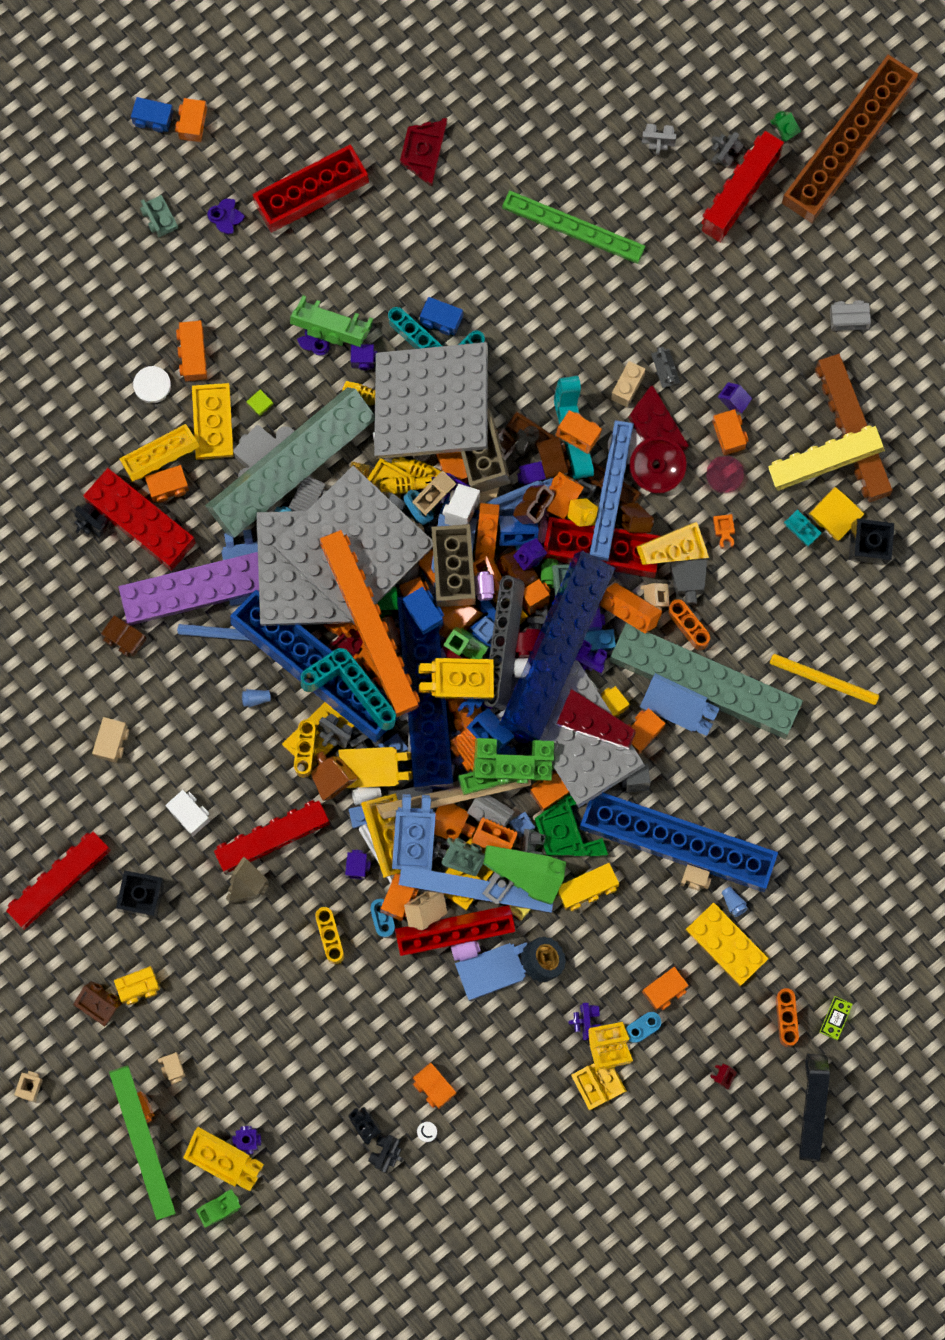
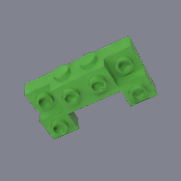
[290,295,373,347]
[473,738,554,784]

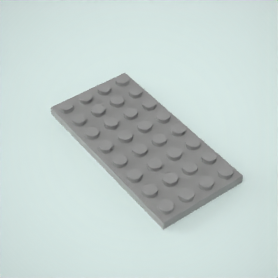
[510,643,645,807]

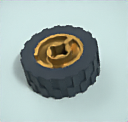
[521,937,566,983]

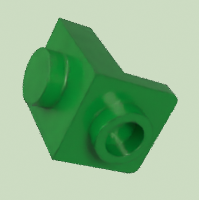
[770,111,801,141]

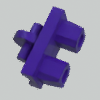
[571,640,607,673]
[568,1003,600,1041]

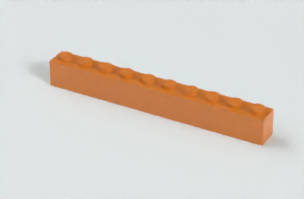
[320,530,420,717]

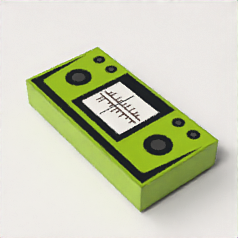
[819,996,853,1041]

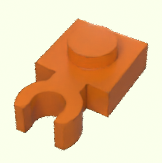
[713,514,735,549]
[324,623,357,638]

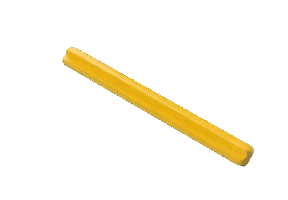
[770,654,879,705]

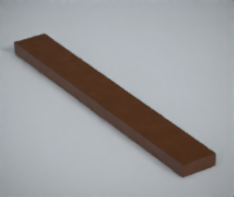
[506,411,641,504]

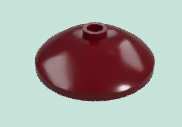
[630,436,687,493]

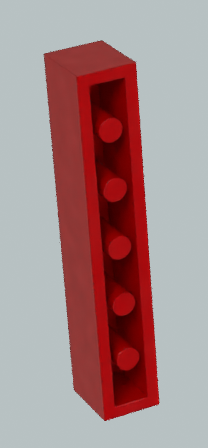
[214,800,330,875]
[6,831,111,930]
[395,905,516,956]

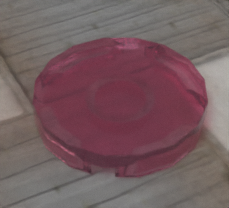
[706,456,744,494]
[538,510,550,547]

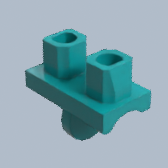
[783,510,822,547]

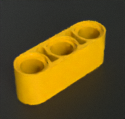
[294,719,317,778]
[315,907,344,965]

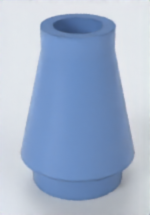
[242,689,271,708]
[722,887,748,917]

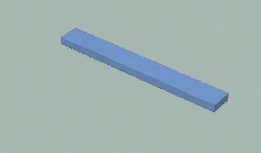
[589,420,634,561]
[398,865,553,913]

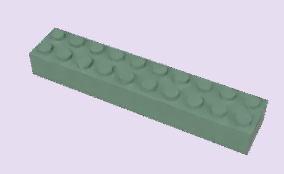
[205,387,375,538]
[610,623,803,740]

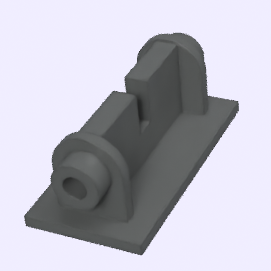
[651,347,680,388]

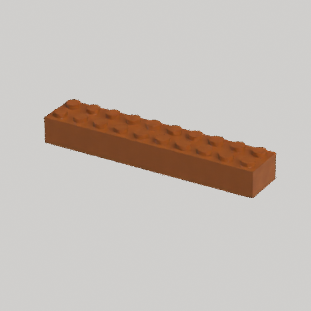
[782,55,918,223]

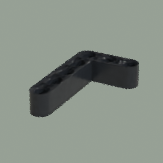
[799,1053,830,1162]

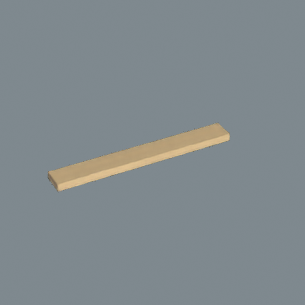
[377,780,531,819]

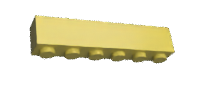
[768,425,885,491]

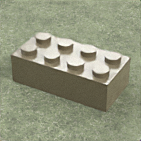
[461,408,511,493]
[432,524,476,607]

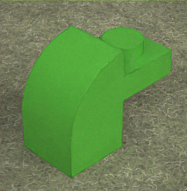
[443,627,489,659]
[196,1189,241,1228]

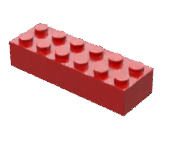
[701,131,784,243]
[252,144,369,233]
[83,468,196,572]
[543,517,660,578]

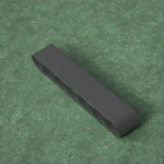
[484,576,525,710]

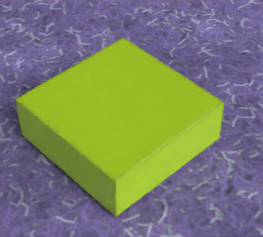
[246,389,273,417]

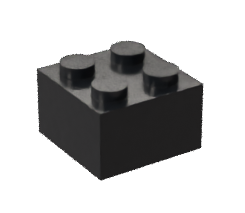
[849,518,895,565]
[116,870,165,919]

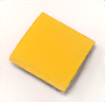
[809,487,864,541]
[588,1022,633,1070]
[571,1063,626,1110]

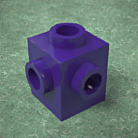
[232,1126,261,1155]

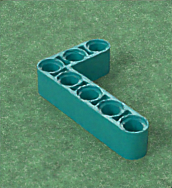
[388,307,485,349]
[554,375,594,479]
[301,648,396,730]

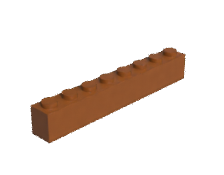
[815,353,892,502]

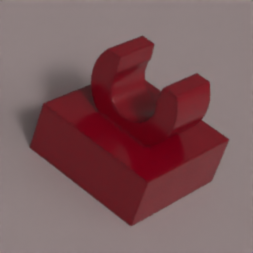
[710,1064,737,1090]

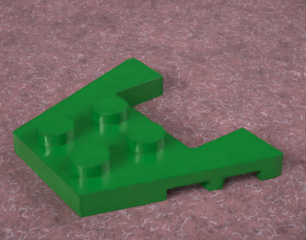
[535,794,608,857]

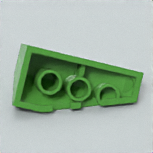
[483,845,566,905]

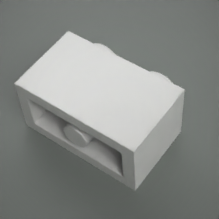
[443,484,480,525]
[165,790,210,836]

